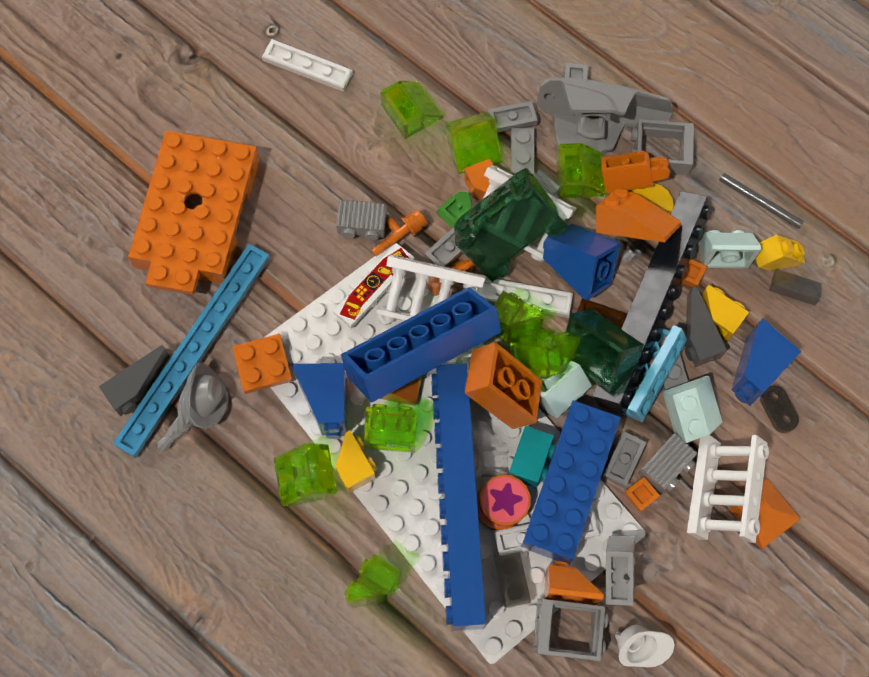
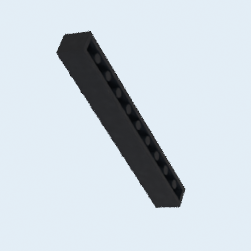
[593,191,712,414]

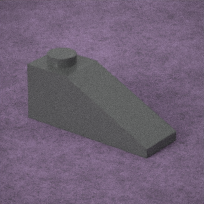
[685,286,727,367]
[99,345,170,416]

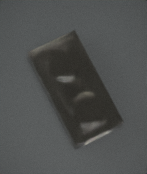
[494,551,531,609]

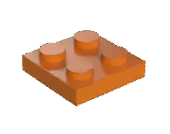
[232,333,293,394]

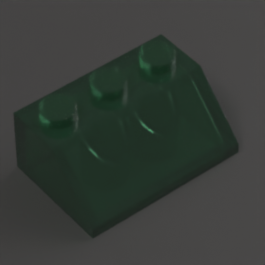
[559,309,644,393]

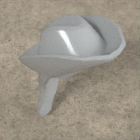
[157,363,229,452]

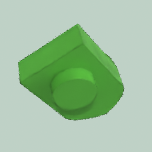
[436,191,472,228]

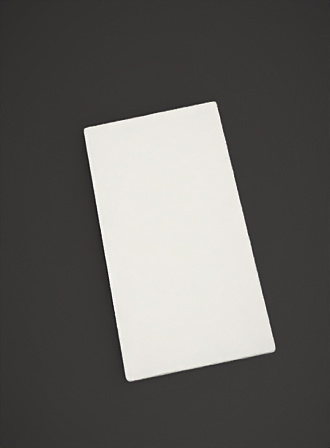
[264,243,645,664]

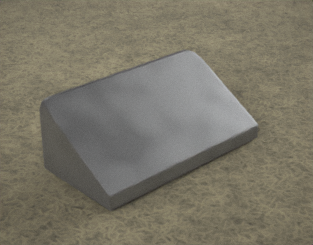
[769,269,822,306]

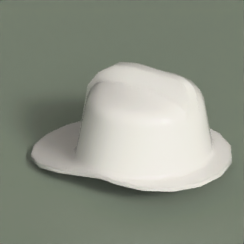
[615,624,675,667]

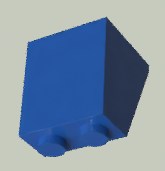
[543,223,620,300]
[731,318,802,406]
[293,363,348,439]

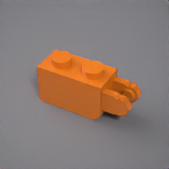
[601,151,670,193]

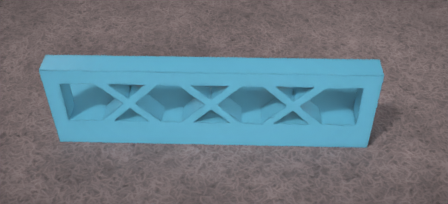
[618,325,687,422]

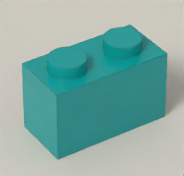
[508,426,556,488]

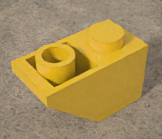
[755,235,806,271]
[701,285,749,342]
[335,430,377,493]

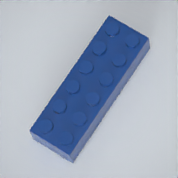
[340,287,501,403]
[521,400,621,566]

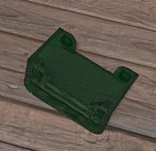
[454,168,568,282]

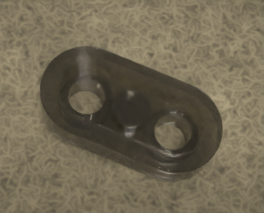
[760,385,799,433]

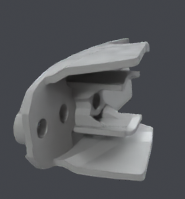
[537,77,673,156]

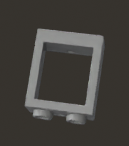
[630,119,694,175]
[606,536,635,606]
[532,599,608,661]

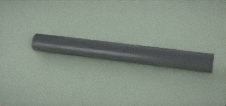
[719,173,804,229]

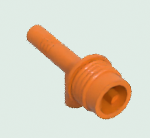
[371,209,428,257]

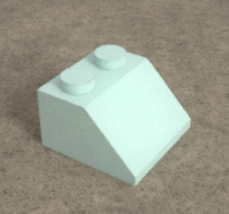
[700,230,761,268]
[531,351,592,418]
[662,376,723,443]

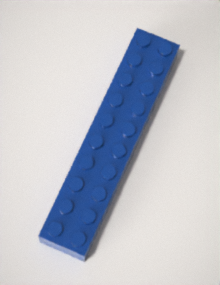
[431,363,486,631]

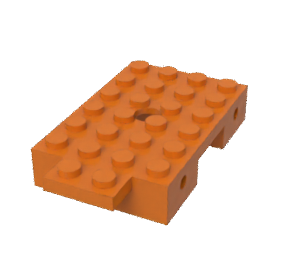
[128,130,260,295]

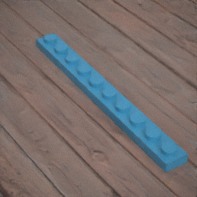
[113,244,270,458]

